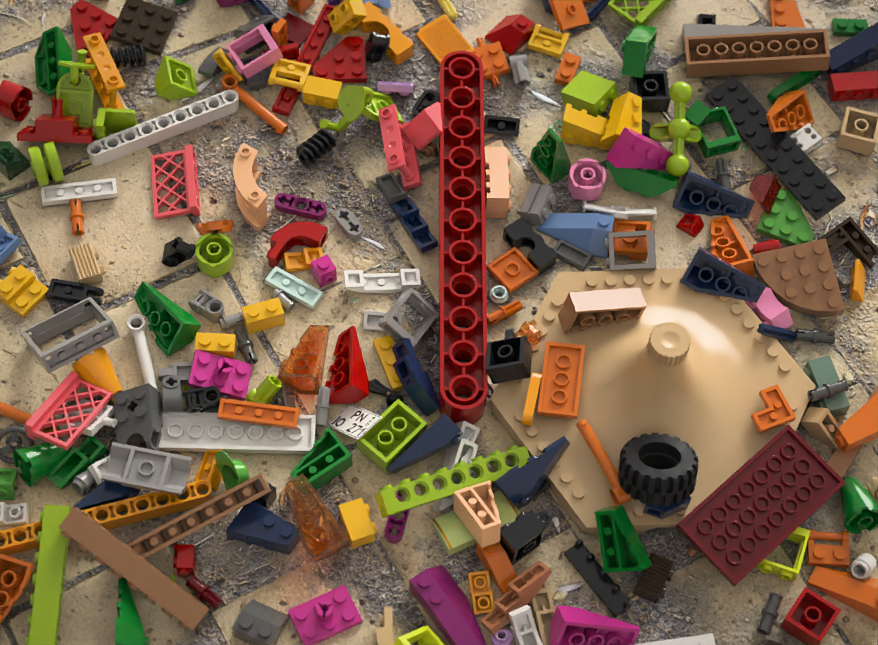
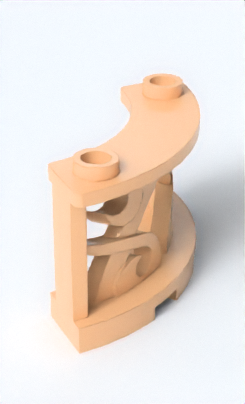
[233,143,270,232]

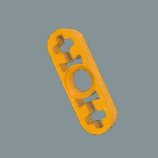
[521,372,542,427]

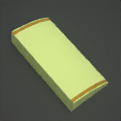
[431,489,520,556]

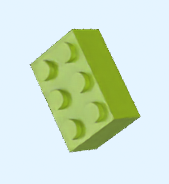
[357,399,427,473]

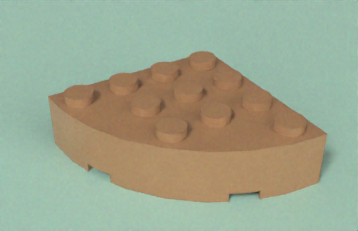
[751,238,845,317]

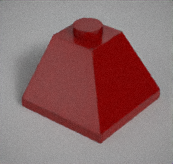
[485,14,535,56]

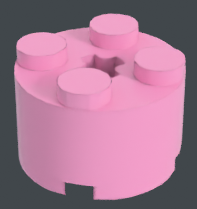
[567,158,606,201]

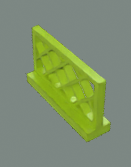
[607,0,671,29]

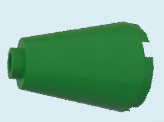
[13,439,72,487]
[840,476,878,534]

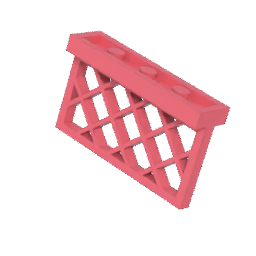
[151,144,201,220]
[25,371,113,450]

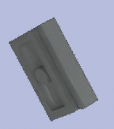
[240,53,271,91]

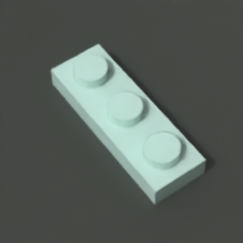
[265,266,323,310]

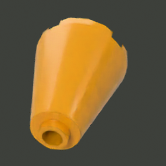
[71,347,123,403]

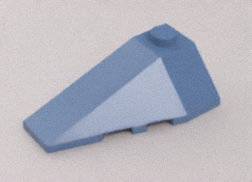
[536,213,614,259]

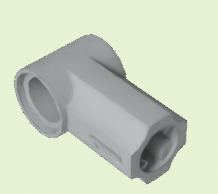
[507,54,531,89]

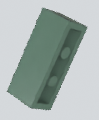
[803,356,850,417]

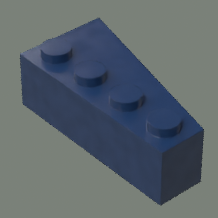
[826,22,878,75]

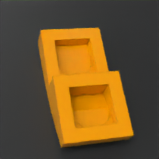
[282,247,323,272]

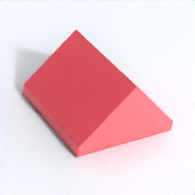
[402,102,442,151]

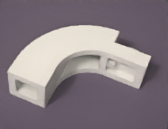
[509,605,543,645]

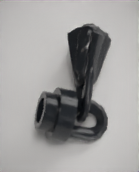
[369,378,403,407]

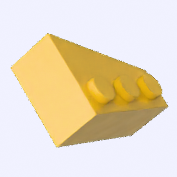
[601,92,642,147]
[560,103,612,150]

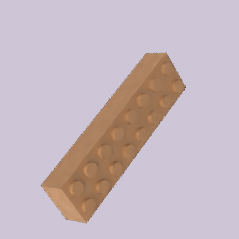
[684,29,830,78]

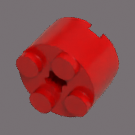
[0,80,33,122]

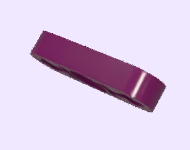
[274,193,327,221]
[385,492,410,544]

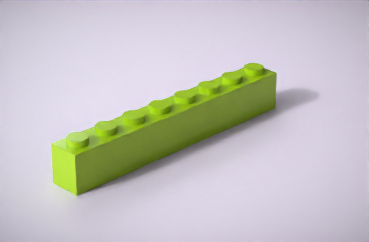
[25,505,71,645]

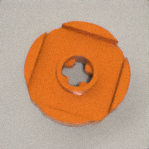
[196,219,234,235]

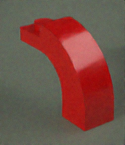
[267,221,328,268]

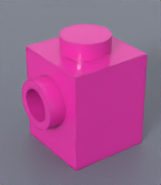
[311,254,337,288]

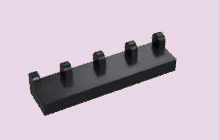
[564,539,633,618]

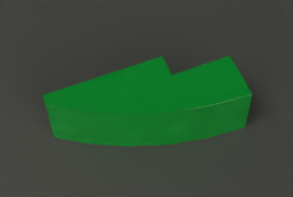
[46,436,109,490]

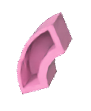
[744,287,793,329]

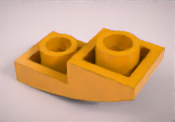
[467,571,494,614]

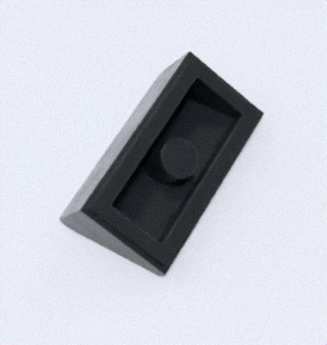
[484,114,520,137]

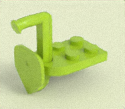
[56,49,96,127]
[319,85,404,132]

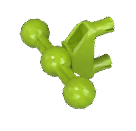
[649,81,702,177]

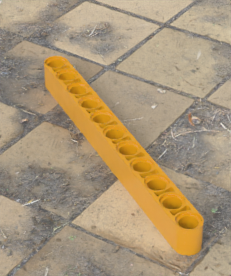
[0,480,213,556]

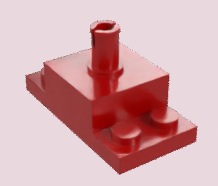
[17,98,96,144]

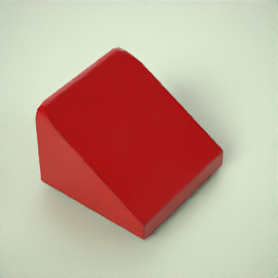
[676,213,704,237]

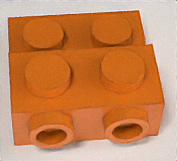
[608,219,655,261]

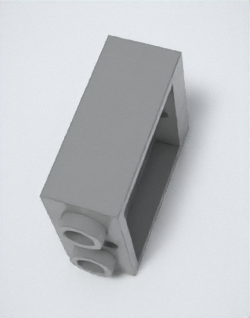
[605,230,656,271]
[378,288,439,348]

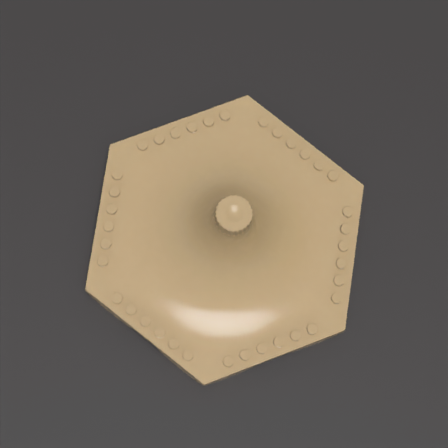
[489,268,816,535]

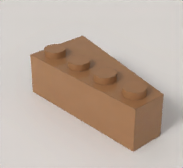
[558,287,647,334]

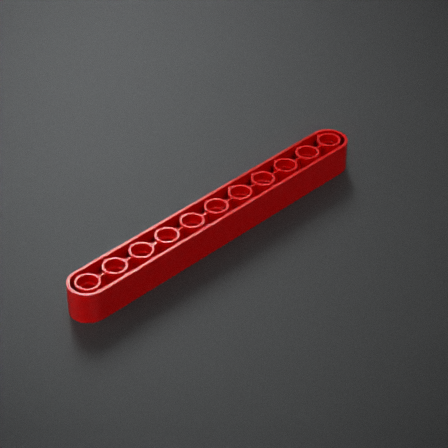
[439,51,488,425]

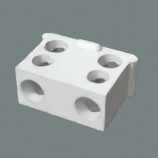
[790,123,822,154]

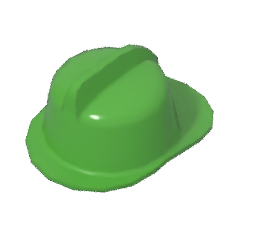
[215,450,250,491]

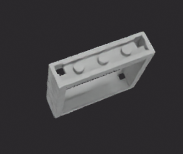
[21,297,120,374]

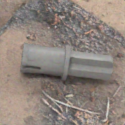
[315,387,330,427]

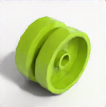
[28,141,65,187]

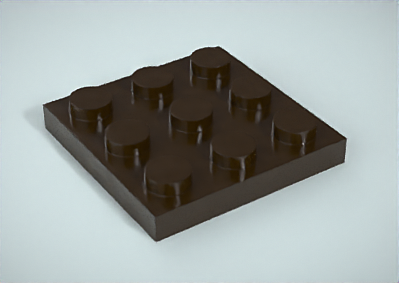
[110,0,178,56]

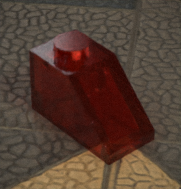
[749,175,781,215]

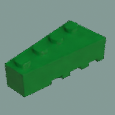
[621,25,657,78]

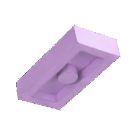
[377,81,414,96]

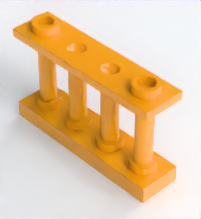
[83,32,125,109]

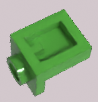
[0,468,18,500]

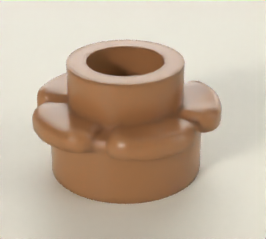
[421,142,437,157]

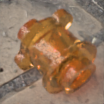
[516,320,542,345]

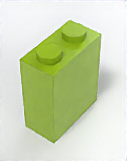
[561,70,618,117]

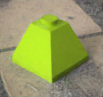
[154,55,198,100]

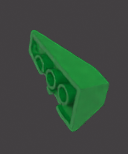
[530,128,571,184]
[134,281,201,356]

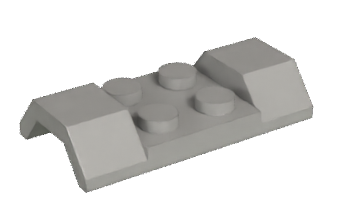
[101,442,192,495]

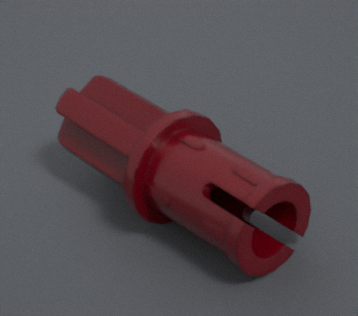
[185,575,222,609]

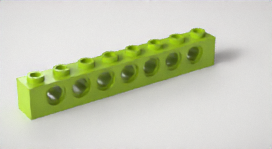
[375,444,530,518]

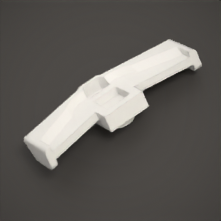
[582,200,657,220]

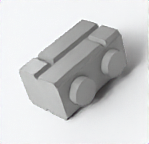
[519,183,556,225]

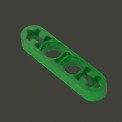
[767,71,823,105]

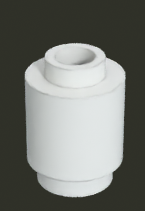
[851,553,877,579]

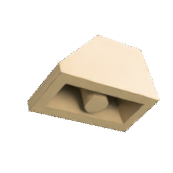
[800,407,840,449]

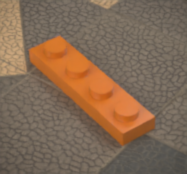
[217,398,300,430]

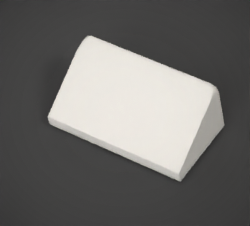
[363,310,403,331]

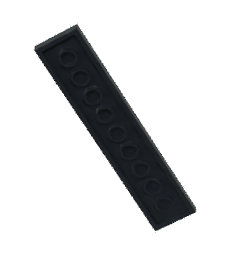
[706,75,846,221]

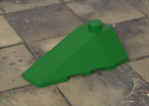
[115,577,149,645]

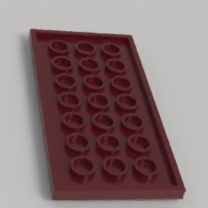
[676,425,846,587]

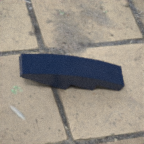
[387,195,438,253]

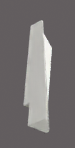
[433,421,480,512]

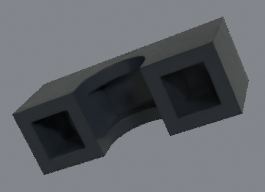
[503,217,557,276]

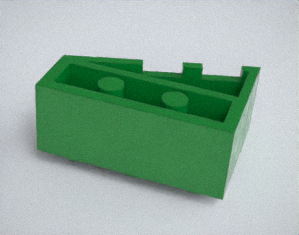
[290,427,352,498]
[595,506,652,573]

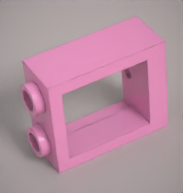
[226,23,283,79]

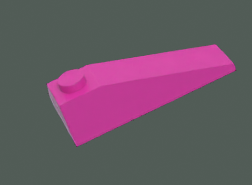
[550,605,641,645]

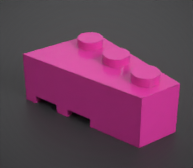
[606,127,673,170]

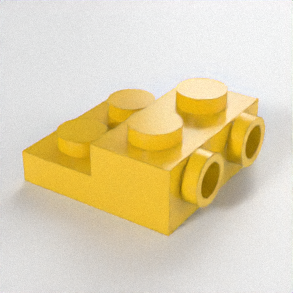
[0,264,49,319]

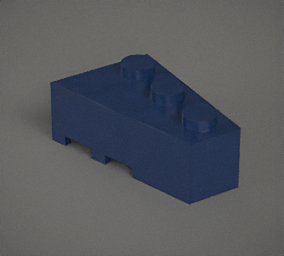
[226,501,301,555]

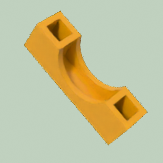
[357,1,414,65]

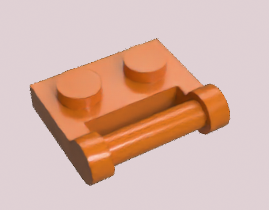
[807,529,850,568]

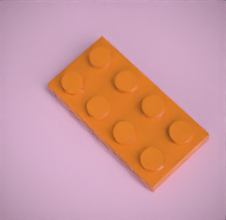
[537,341,585,419]

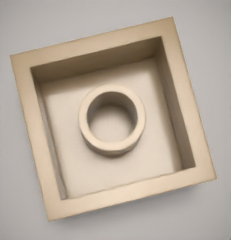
[836,106,878,156]

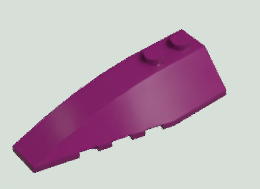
[409,565,487,645]

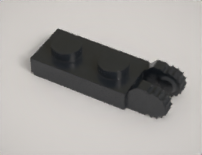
[47,278,104,306]

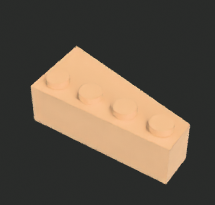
[484,147,511,218]

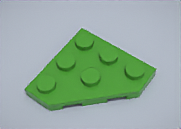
[755,186,815,246]

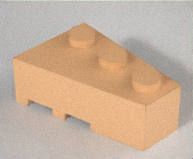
[453,480,501,548]

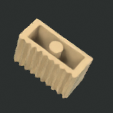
[68,243,105,286]

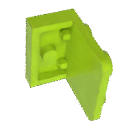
[93,108,138,140]

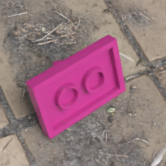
[187,349,252,401]
[288,585,362,645]

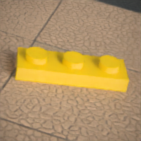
[373,335,404,391]

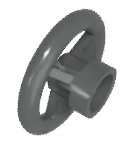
[0,426,35,464]

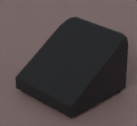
[697,14,716,25]

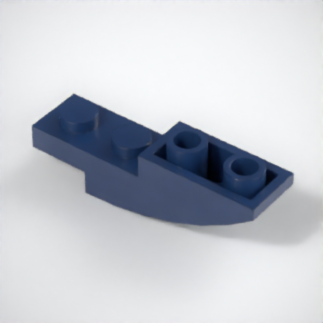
[392,338,441,416]

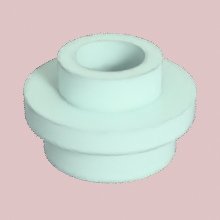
[489,285,508,304]

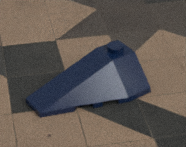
[672,171,755,218]
[680,247,766,303]
[387,414,464,475]
[495,436,571,508]

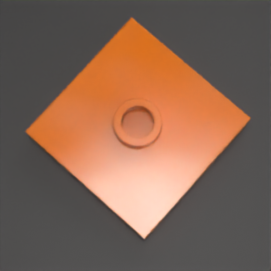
[548,0,590,32]
[486,247,539,295]

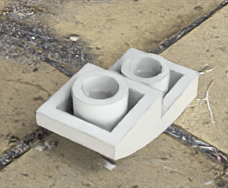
[0,502,30,526]

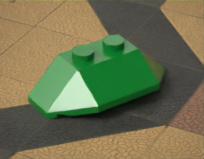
[35,26,73,96]
[606,160,680,198]

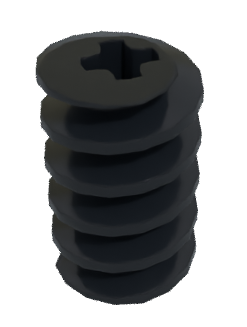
[110,44,147,69]
[296,129,336,168]

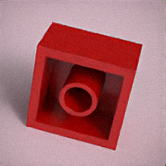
[780,587,841,645]

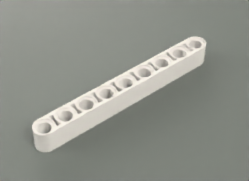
[87,90,239,166]

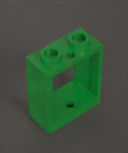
[689,106,741,158]

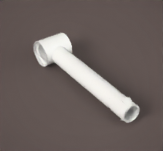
[127,314,161,394]

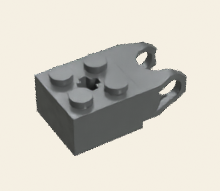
[114,383,163,450]

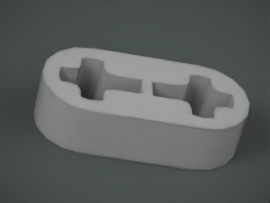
[335,208,363,240]

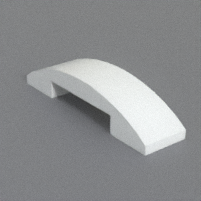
[344,268,421,294]

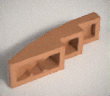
[480,560,552,635]

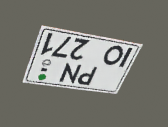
[327,404,382,440]

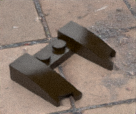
[817,217,878,290]

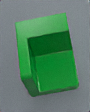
[685,100,712,126]

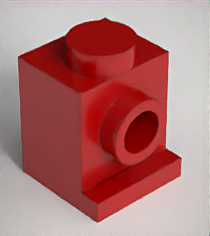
[173,544,196,578]

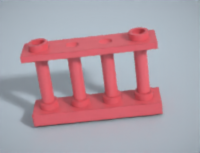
[378,104,423,191]

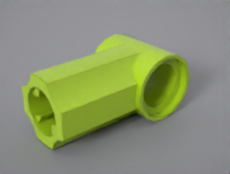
[245,375,282,404]

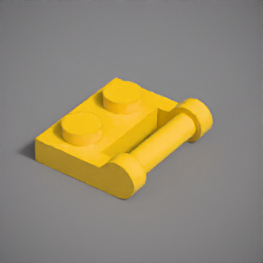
[527,23,570,58]
[268,58,311,92]

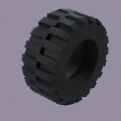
[618,433,699,506]

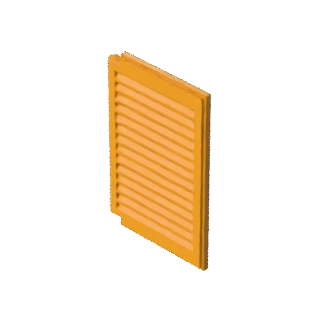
[416,14,476,65]

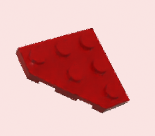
[70,0,118,59]
[313,36,367,83]

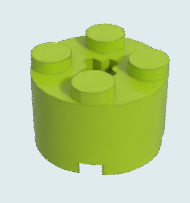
[195,233,235,278]

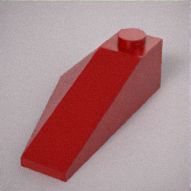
[325,325,369,404]

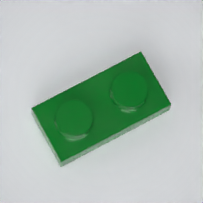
[831,18,868,37]

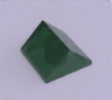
[0,141,31,181]

